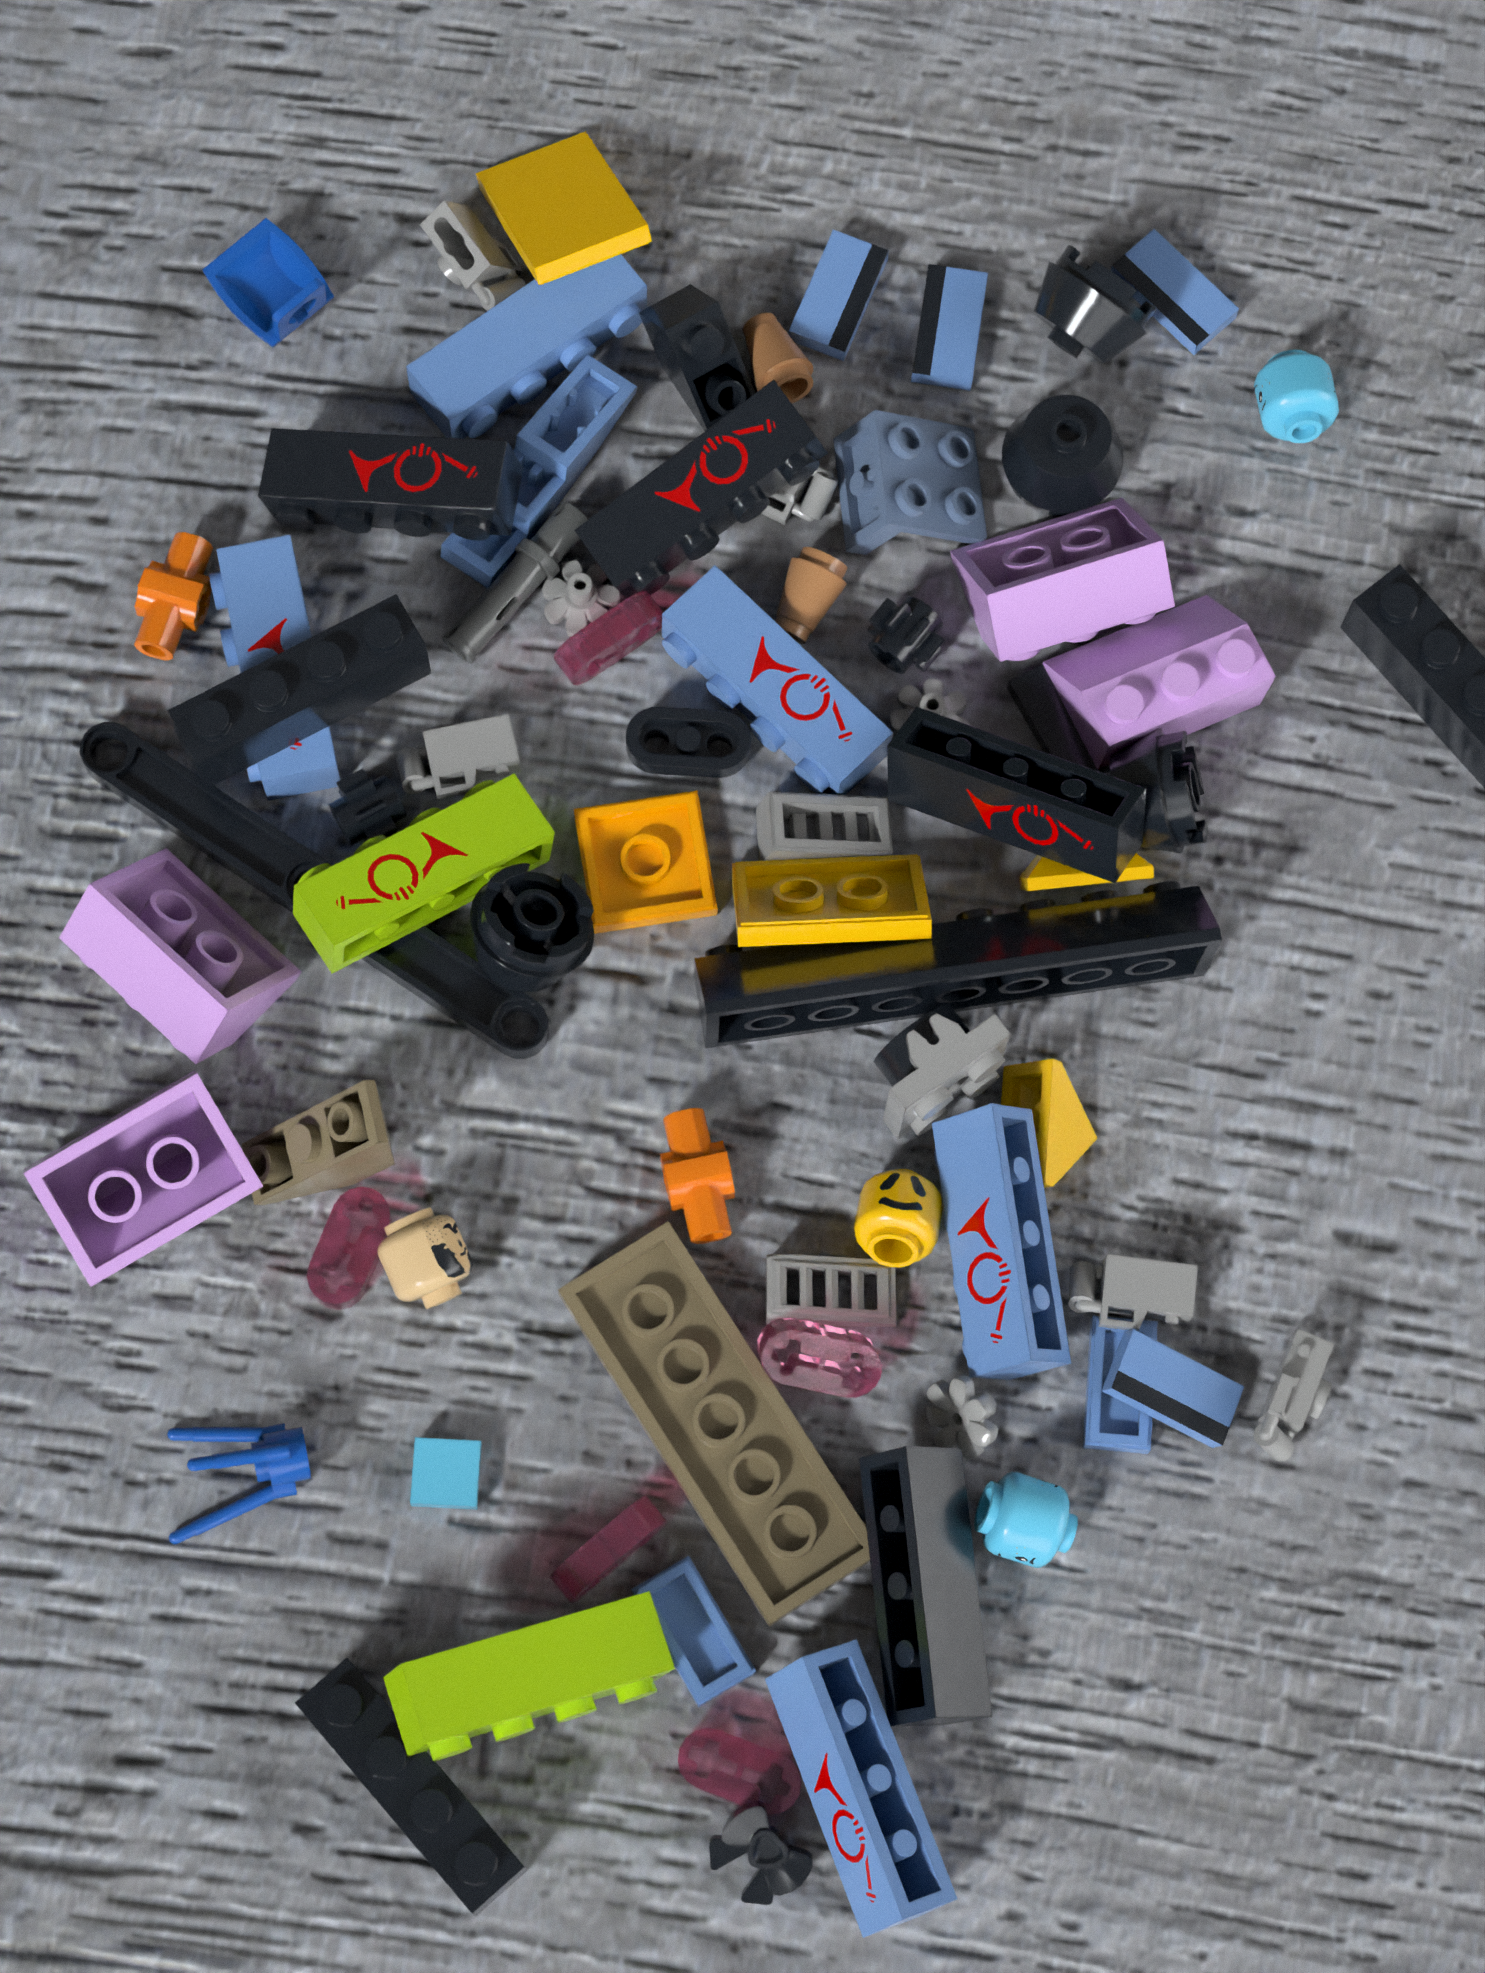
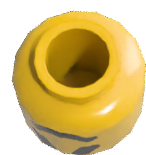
[854,1169,943,1268]

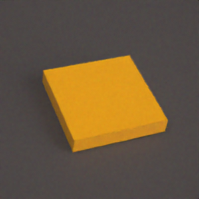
[574,790,718,934]

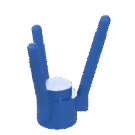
[167,1423,311,1544]

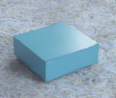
[410,1437,482,1510]

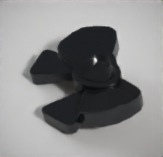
[709,1800,813,1905]

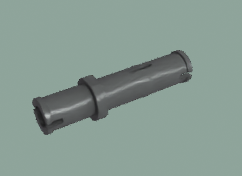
[442,501,588,664]

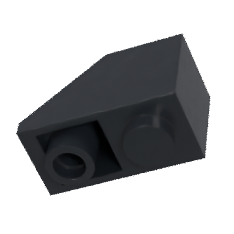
[639,284,756,431]

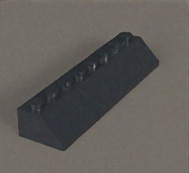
[694,881,1222,1049]

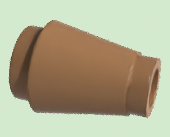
[742,313,813,403]
[775,547,848,644]

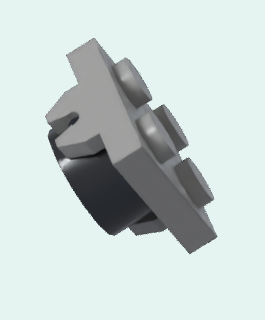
[873,1004,1011,1140]

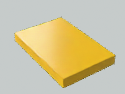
[476,131,652,285]
[732,854,932,947]

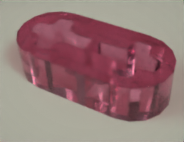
[553,591,663,685]
[307,1187,393,1310]
[757,1318,882,1398]
[550,1496,668,1603]
[677,1728,802,1816]

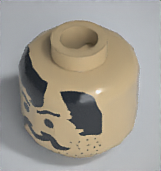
[377,1207,473,1310]

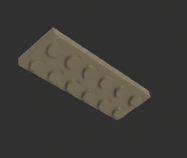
[558,1221,870,1627]

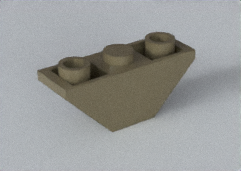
[242,1080,395,1205]

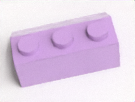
[950,498,1175,662]
[1042,595,1276,770]
[59,848,302,1064]
[23,1071,263,1287]

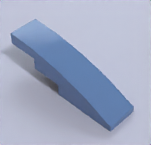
[440,354,637,588]

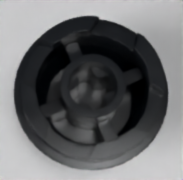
[1033,245,1157,364]
[1002,395,1123,517]
[1110,729,1208,854]
[470,863,594,992]

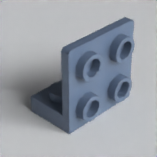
[833,410,987,555]

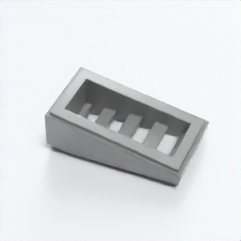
[756,792,893,861]
[766,1254,896,1327]

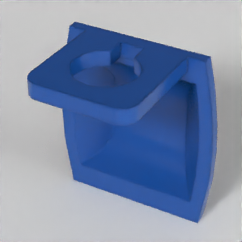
[202,218,334,348]

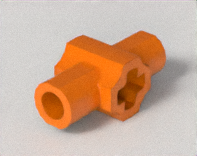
[134,532,213,661]
[660,1108,735,1244]

